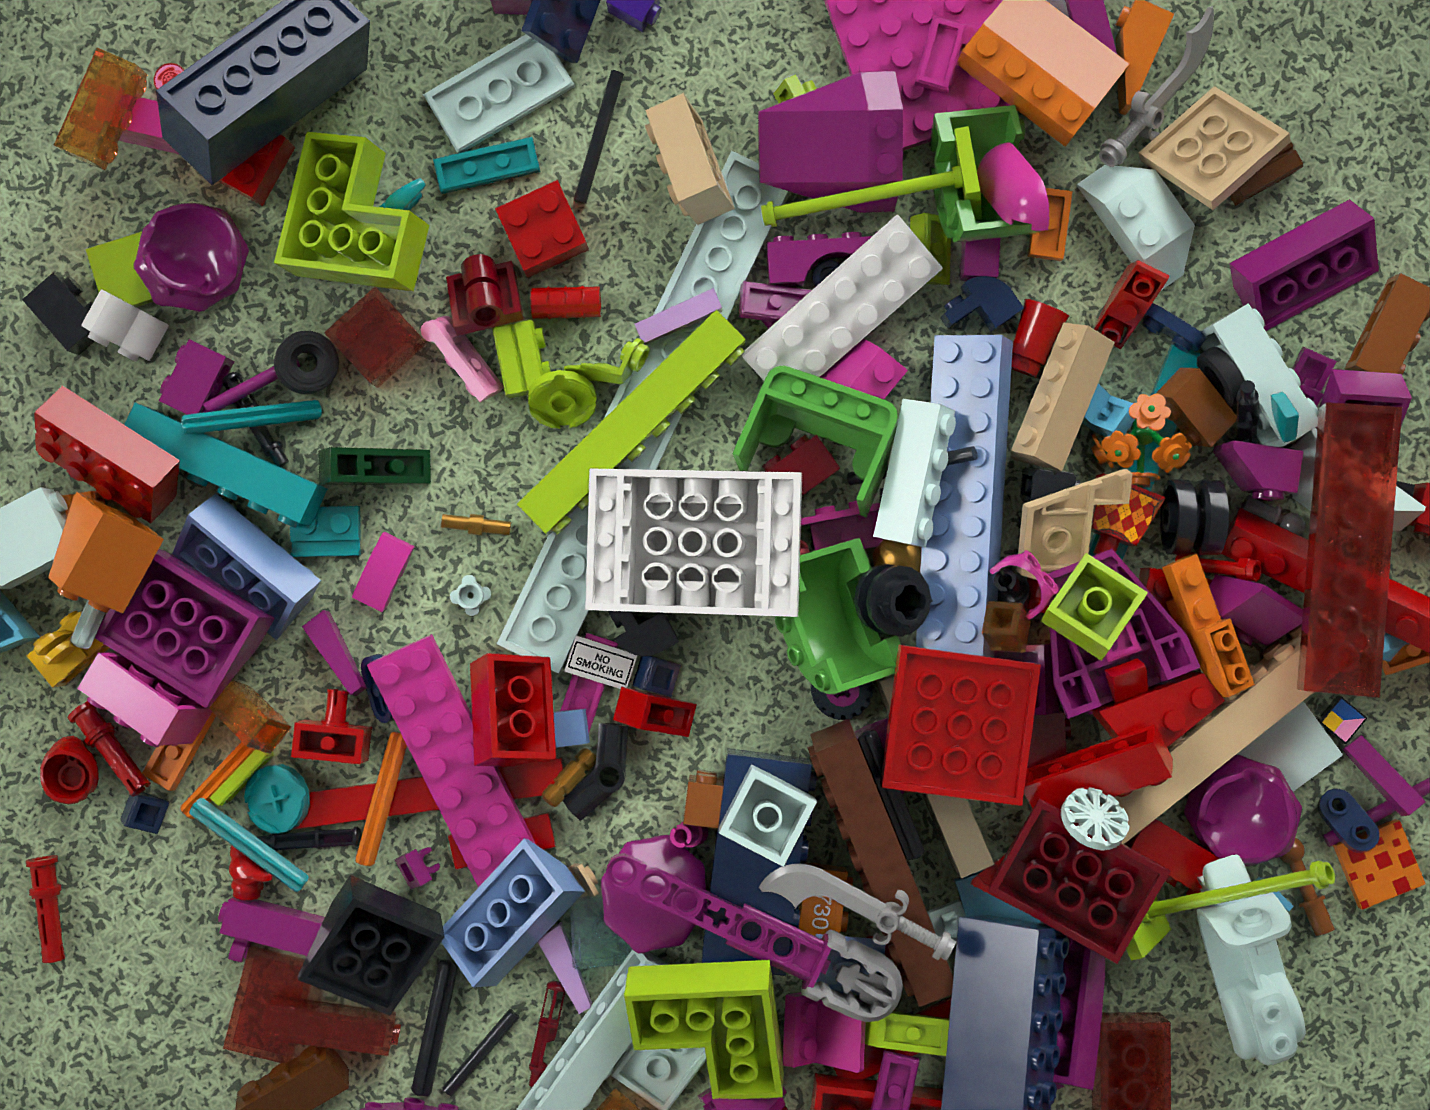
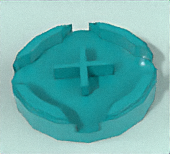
[244,764,310,834]

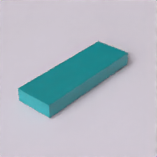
[433,137,541,194]

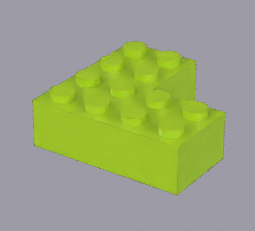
[274,131,430,292]
[624,960,784,1099]

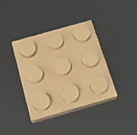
[1138,86,1291,210]

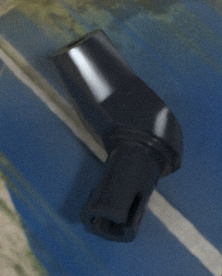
[994,569,1030,638]

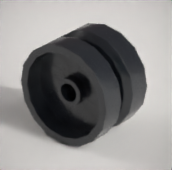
[1160,479,1229,555]

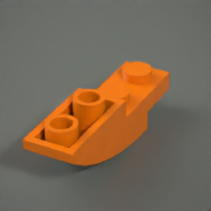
[1162,554,1255,698]

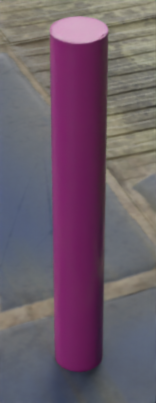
[202,359,301,412]

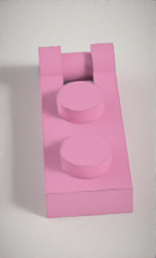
[421,316,504,402]

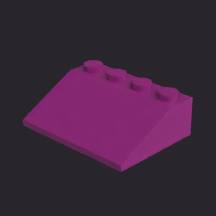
[95,549,275,708]

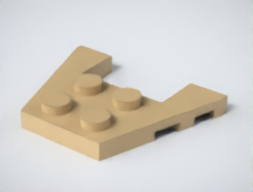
[1017,469,1133,580]

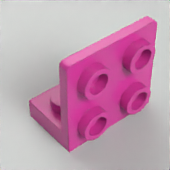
[783,992,866,1073]

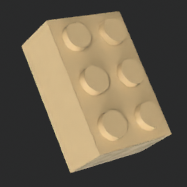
[645,93,735,225]

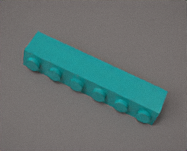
[124,402,328,528]

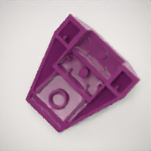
[758,71,903,213]
[1048,549,1200,719]

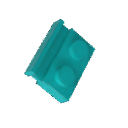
[290,506,361,557]

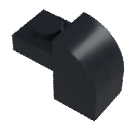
[608,611,680,656]

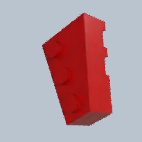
[1090,671,1225,747]

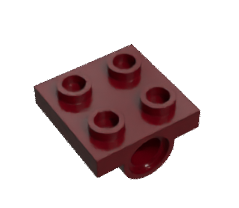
[446,254,524,336]

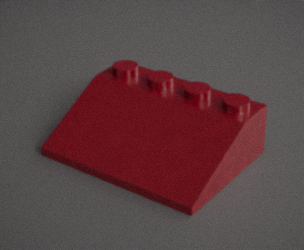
[988,798,1170,964]

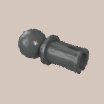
[1241,495,1306,536]

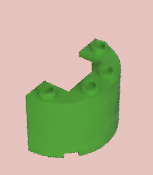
[931,105,1040,242]
[775,538,901,694]

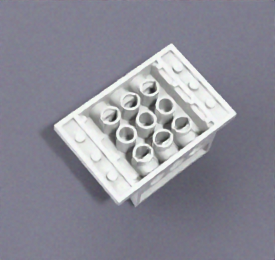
[585,469,802,617]

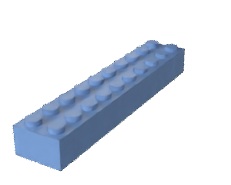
[916,335,1013,658]

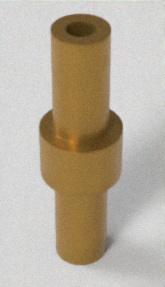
[441,514,511,536]

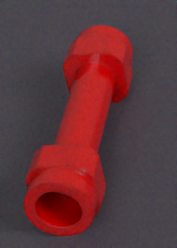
[1175,552,1262,582]

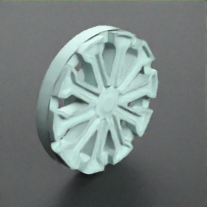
[1061,787,1129,850]

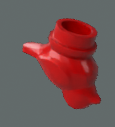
[229,845,272,900]

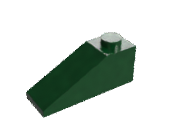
[318,447,431,485]

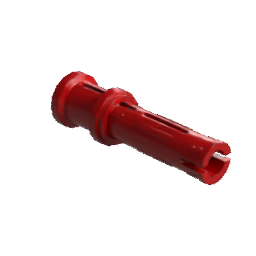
[68,701,151,797]
[25,855,65,963]

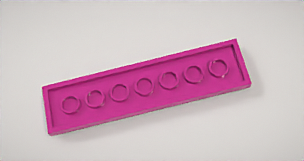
[367,634,535,888]

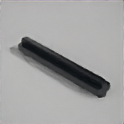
[858,730,924,860]
[411,960,458,1097]

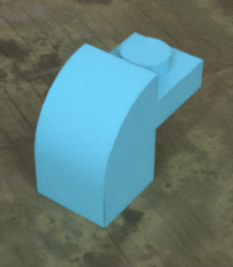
[1082,384,1135,437]

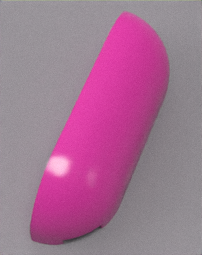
[977,142,1049,231]

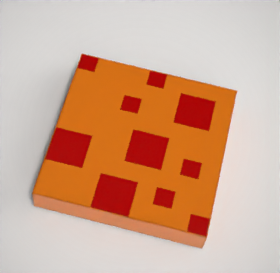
[1333,819,1426,910]

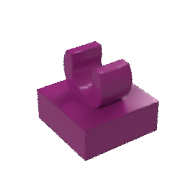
[394,847,441,890]

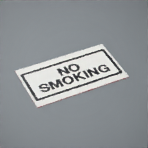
[564,636,637,689]

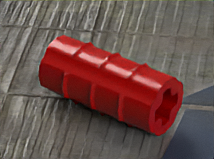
[530,285,601,320]

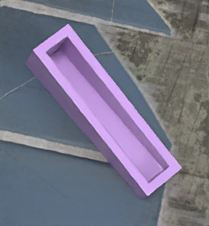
[635,288,722,345]
[538,922,592,1014]

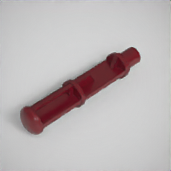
[528,981,566,1087]

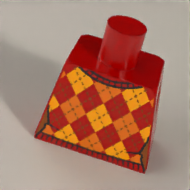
[1091,473,1165,555]

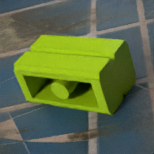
[492,320,552,398]

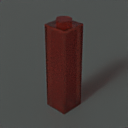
[262,995,401,1056]

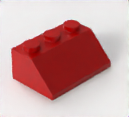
[470,653,556,767]

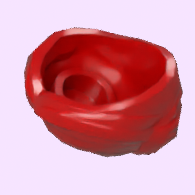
[40,735,99,805]

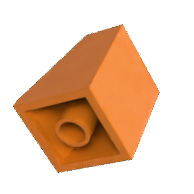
[48,492,164,613]

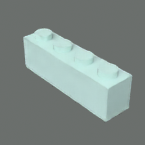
[873,399,956,548]

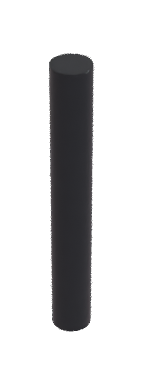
[442,1009,520,1097]

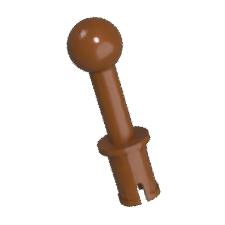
[1279,838,1335,936]

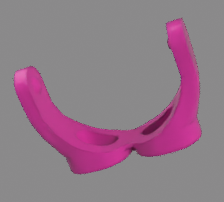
[989,550,1058,620]

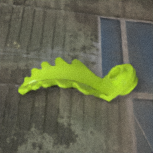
[563,338,650,384]

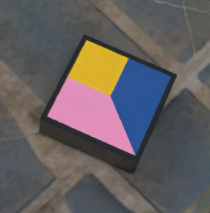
[1317,696,1367,744]

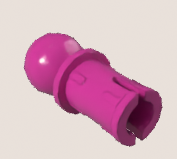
[670,822,708,848]

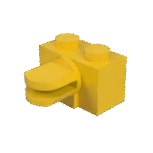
[26,610,110,688]

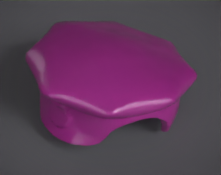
[133,203,249,312]
[1184,754,1302,867]
[601,835,708,954]

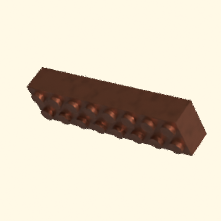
[807,719,953,1007]

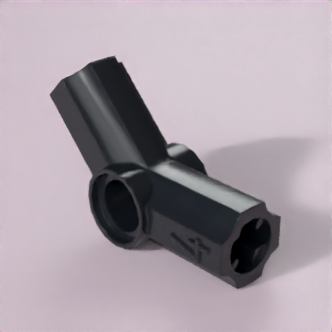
[563,723,629,821]

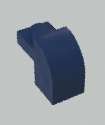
[940,276,1024,332]

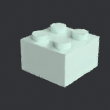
[719,764,817,867]

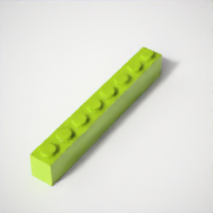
[517,309,746,535]

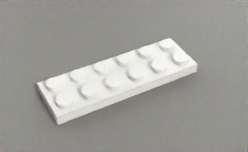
[742,215,943,380]

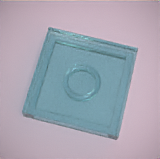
[571,895,632,969]

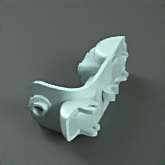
[1197,855,1306,1066]

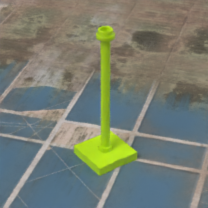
[761,126,982,227]
[1126,860,1335,961]

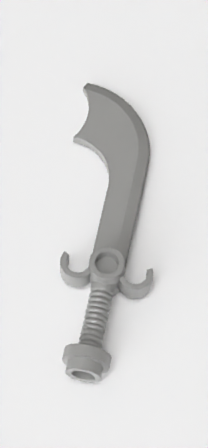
[1099,6,1214,167]
[759,864,956,961]

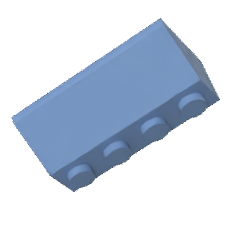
[172,493,321,640]
[441,838,585,988]

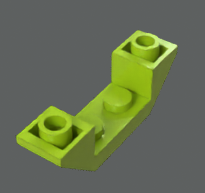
[865,1011,950,1056]

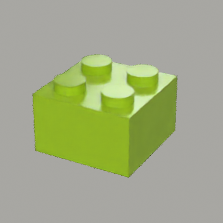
[1041,553,1148,661]

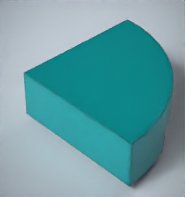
[1271,392,1299,443]

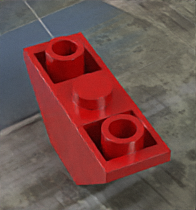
[1094,260,1169,349]

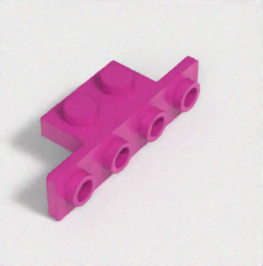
[801,501,883,551]

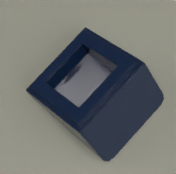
[632,656,681,697]
[120,792,170,834]

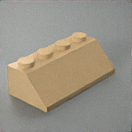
[1011,323,1115,471]

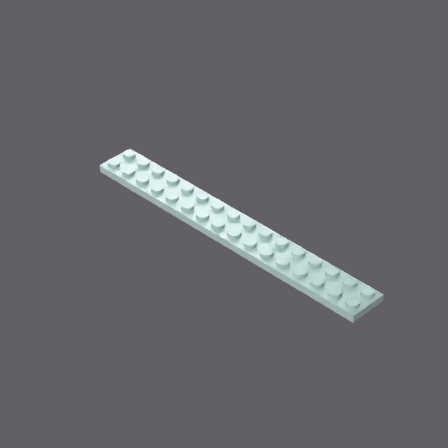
[497,151,788,673]

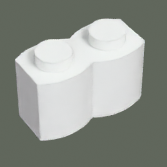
[81,289,169,362]

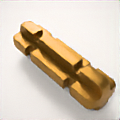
[542,748,596,807]

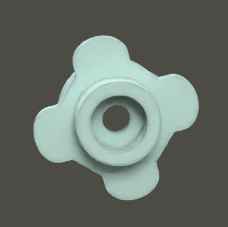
[450,575,491,616]

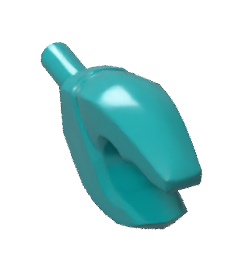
[379,178,426,211]

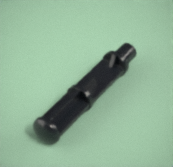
[222,372,289,467]
[1236,380,1259,444]
[256,826,362,852]

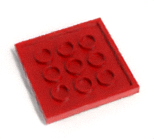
[880,645,1041,806]

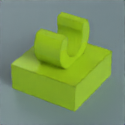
[773,74,817,103]

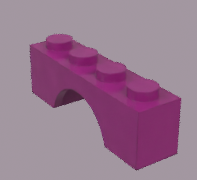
[766,231,878,287]

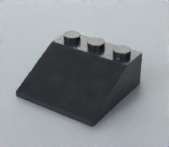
[298,875,445,1016]

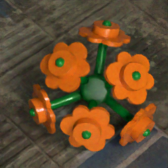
[1091,394,1192,488]

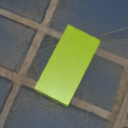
[210,744,274,806]

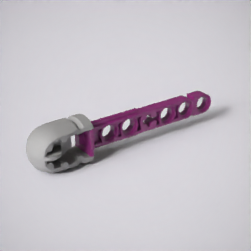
[606,853,903,1022]

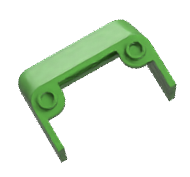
[732,366,898,518]

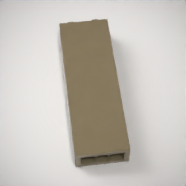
[874,674,994,878]

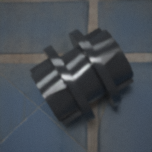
[853,564,933,636]

